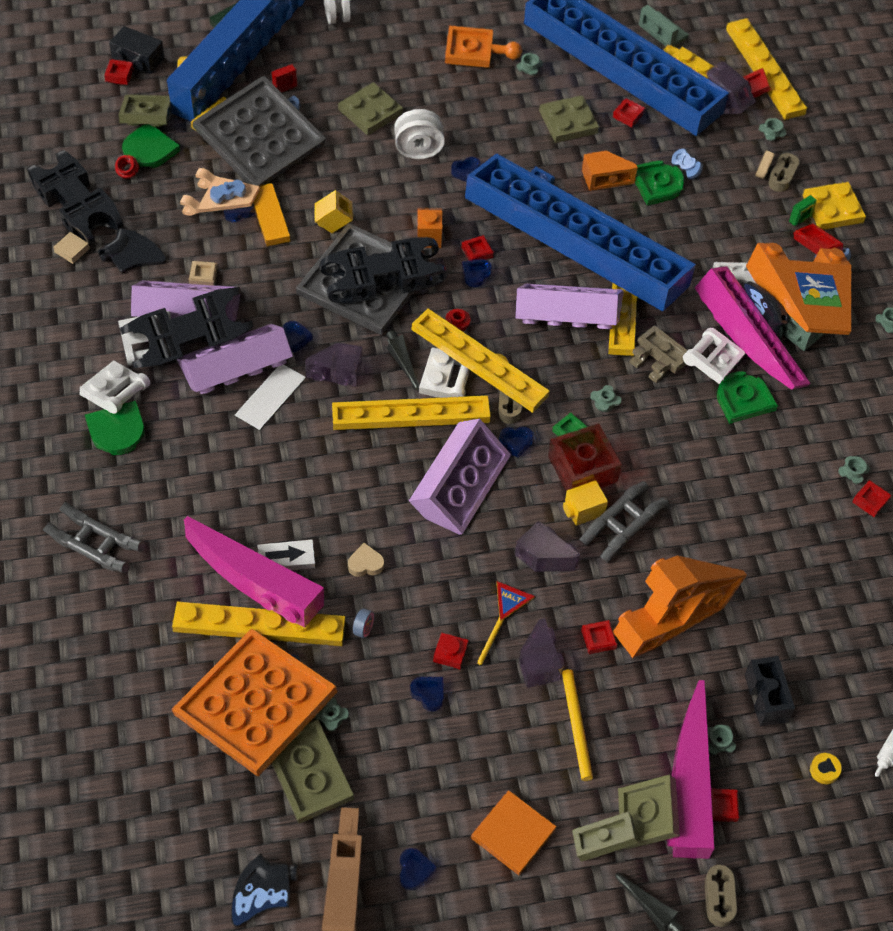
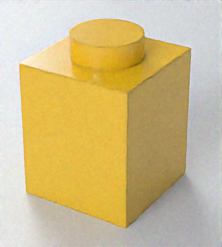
[315,190,353,233]
[563,480,608,526]

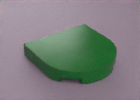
[122,124,180,168]
[635,161,684,206]
[717,371,778,424]
[85,401,145,455]

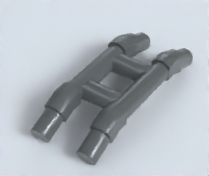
[579,481,669,563]
[43,501,145,573]

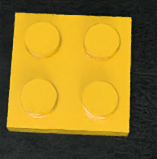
[803,182,866,230]

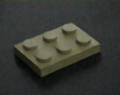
[271,720,354,824]

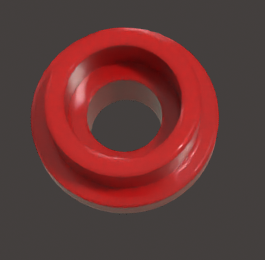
[115,155,139,179]
[445,309,470,332]

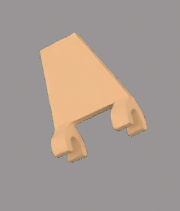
[180,168,260,216]

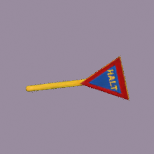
[478,581,535,665]

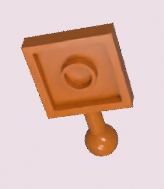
[445,26,522,68]

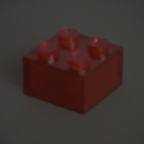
[548,423,622,492]

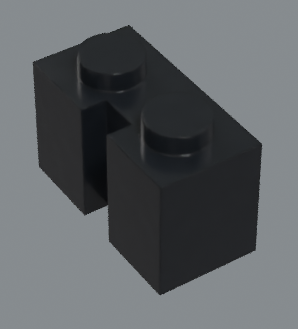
[109,26,165,74]
[745,656,795,727]

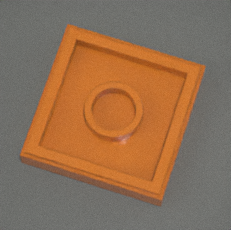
[471,790,556,875]

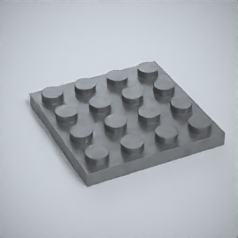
[192,76,326,186]
[296,223,432,335]

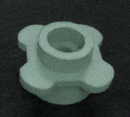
[517,53,543,75]
[759,118,786,141]
[875,307,893,333]
[590,385,621,412]
[838,456,870,484]
[314,698,349,731]
[707,725,736,755]

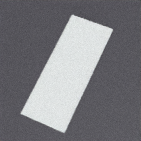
[235,365,306,430]

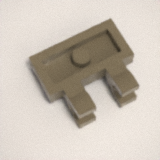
[629,325,688,383]

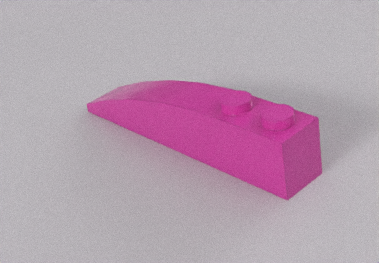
[695,266,810,390]
[184,516,324,628]
[667,680,714,859]

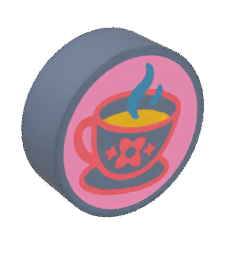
[353,608,375,638]

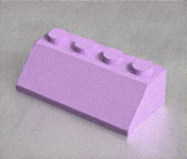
[131,280,241,326]
[516,284,624,329]
[177,324,293,394]
[409,419,511,535]

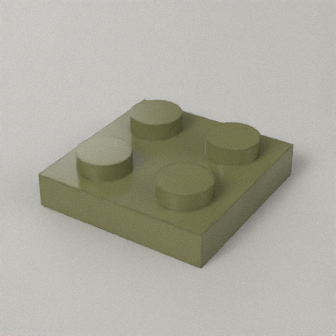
[338,82,403,135]
[119,94,171,126]
[539,95,599,143]
[618,775,680,849]

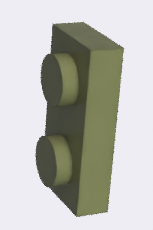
[572,812,639,862]

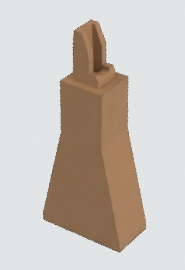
[322,808,362,931]

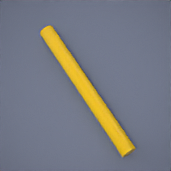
[562,669,593,781]

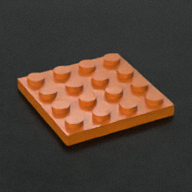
[172,628,338,777]

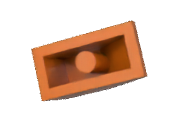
[582,151,637,191]
[417,208,442,248]

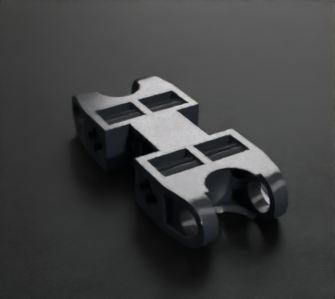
[27,150,123,246]
[319,237,448,303]
[120,287,254,368]

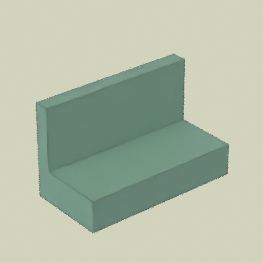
[639,5,689,47]

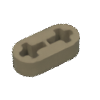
[768,153,799,192]
[498,391,522,424]
[704,865,737,927]

